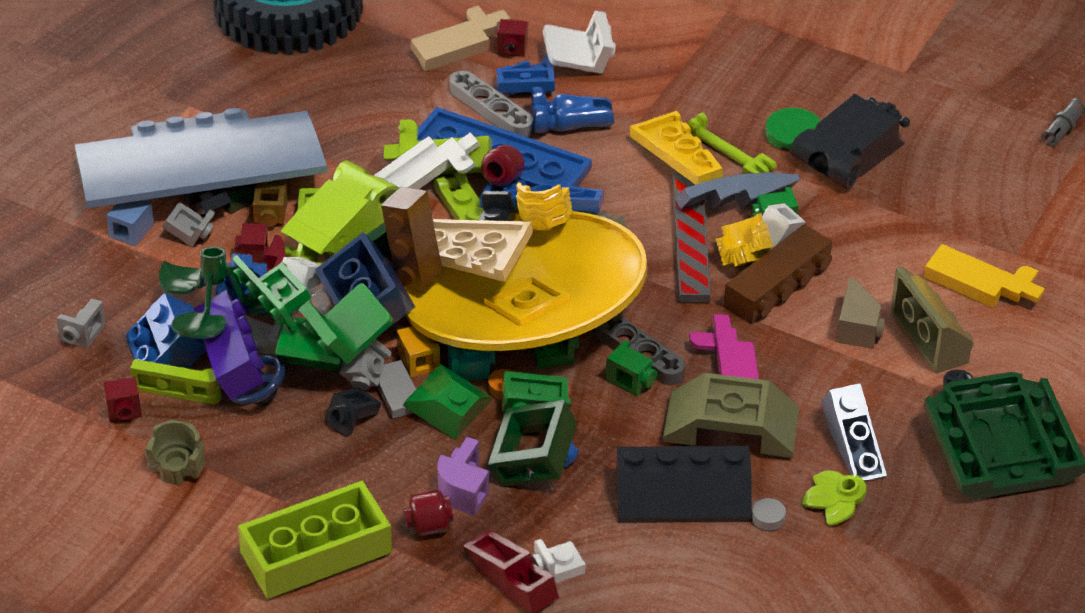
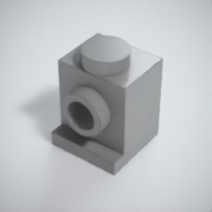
[340,339,391,390]

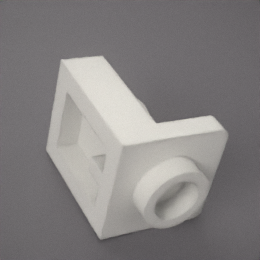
[531,539,586,583]

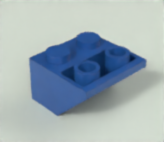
[125,292,206,368]

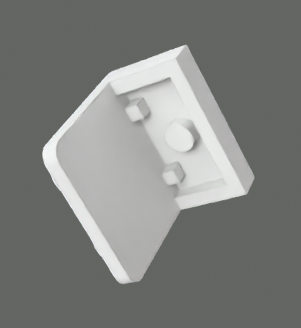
[543,11,616,74]

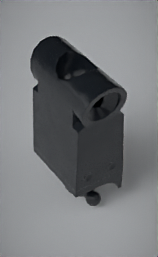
[790,93,910,190]

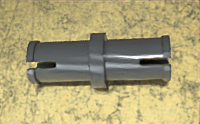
[1042,99,1085,147]

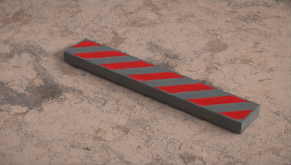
[673,172,710,303]

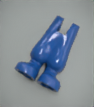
[531,87,614,133]

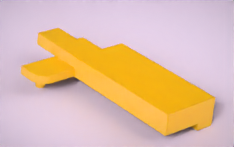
[924,244,1045,308]

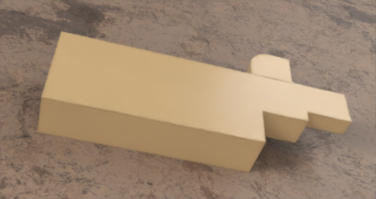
[410,5,510,72]

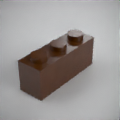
[381,187,443,290]

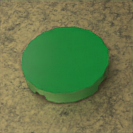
[765,107,821,152]

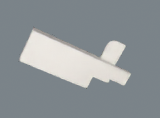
[373,133,480,189]

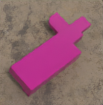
[689,314,759,379]

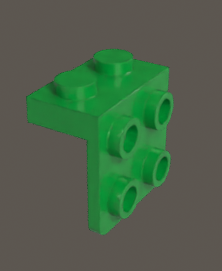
[299,284,393,364]

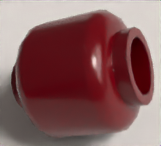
[481,145,525,187]
[403,490,454,537]

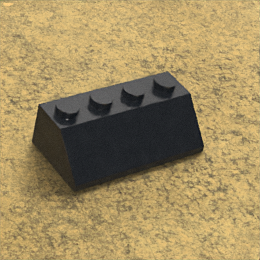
[616,446,752,523]

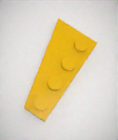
[630,111,723,185]

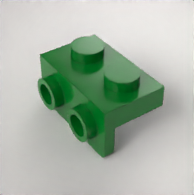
[502,371,571,412]

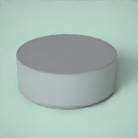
[752,498,786,531]

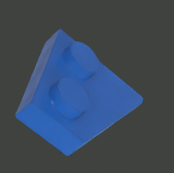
[496,55,555,95]

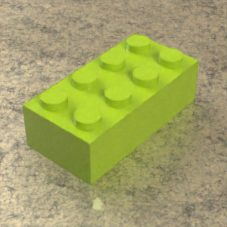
[238,480,392,599]

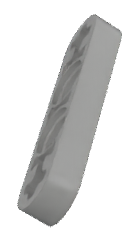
[450,71,533,137]

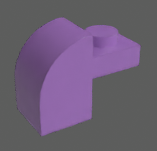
[438,437,489,516]

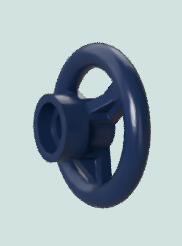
[232,355,285,405]

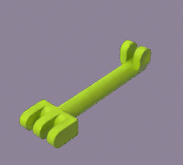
[687,113,777,174]

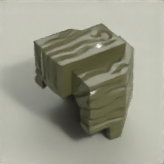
[145,419,206,485]

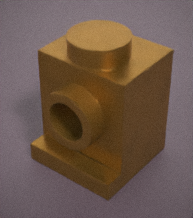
[253,181,288,227]

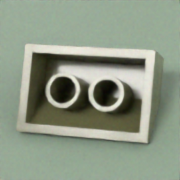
[890,267,973,374]

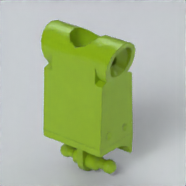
[281,160,400,265]

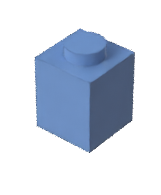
[106,200,154,246]

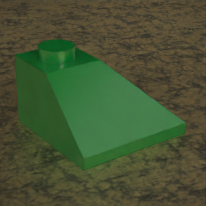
[275,317,342,372]
[403,364,492,440]

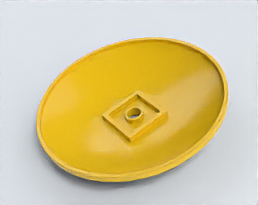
[404,211,648,351]

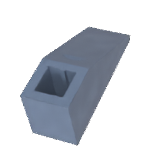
[821,384,887,481]

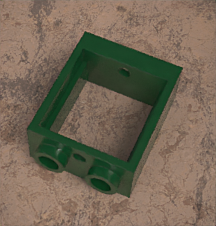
[488,400,577,487]

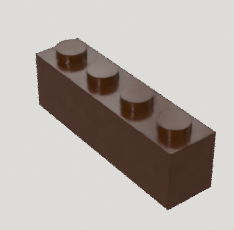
[724,224,832,324]

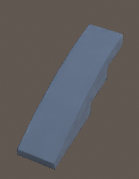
[675,172,800,210]

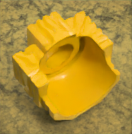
[516,183,573,230]
[715,213,773,267]

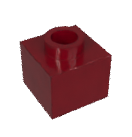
[497,19,528,57]
[235,223,269,264]
[103,377,142,422]

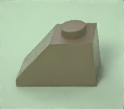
[836,278,885,349]

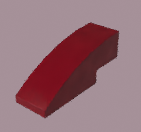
[463,530,559,613]

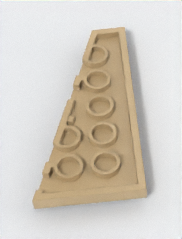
[433,219,533,282]

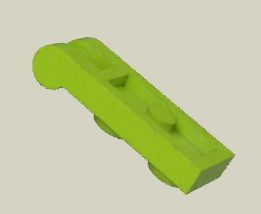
[434,172,484,220]
[130,359,222,404]

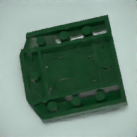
[924,372,1085,499]

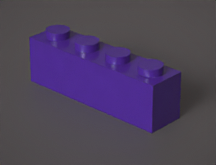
[194,290,265,400]

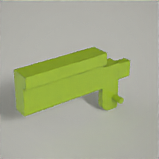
[384,119,492,175]

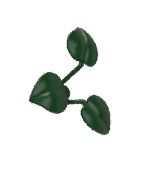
[159,247,272,339]

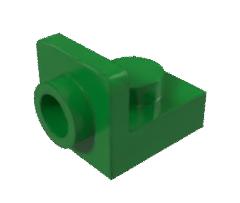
[530,336,579,369]

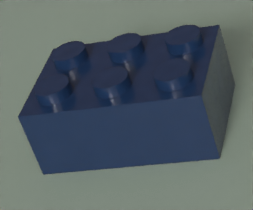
[315,232,416,333]

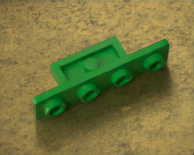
[232,255,312,332]

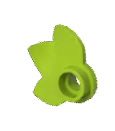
[802,471,867,526]

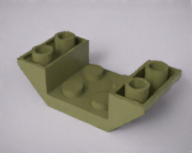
[663,373,799,458]

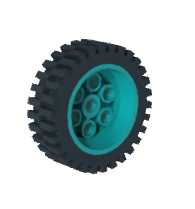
[213,0,363,55]

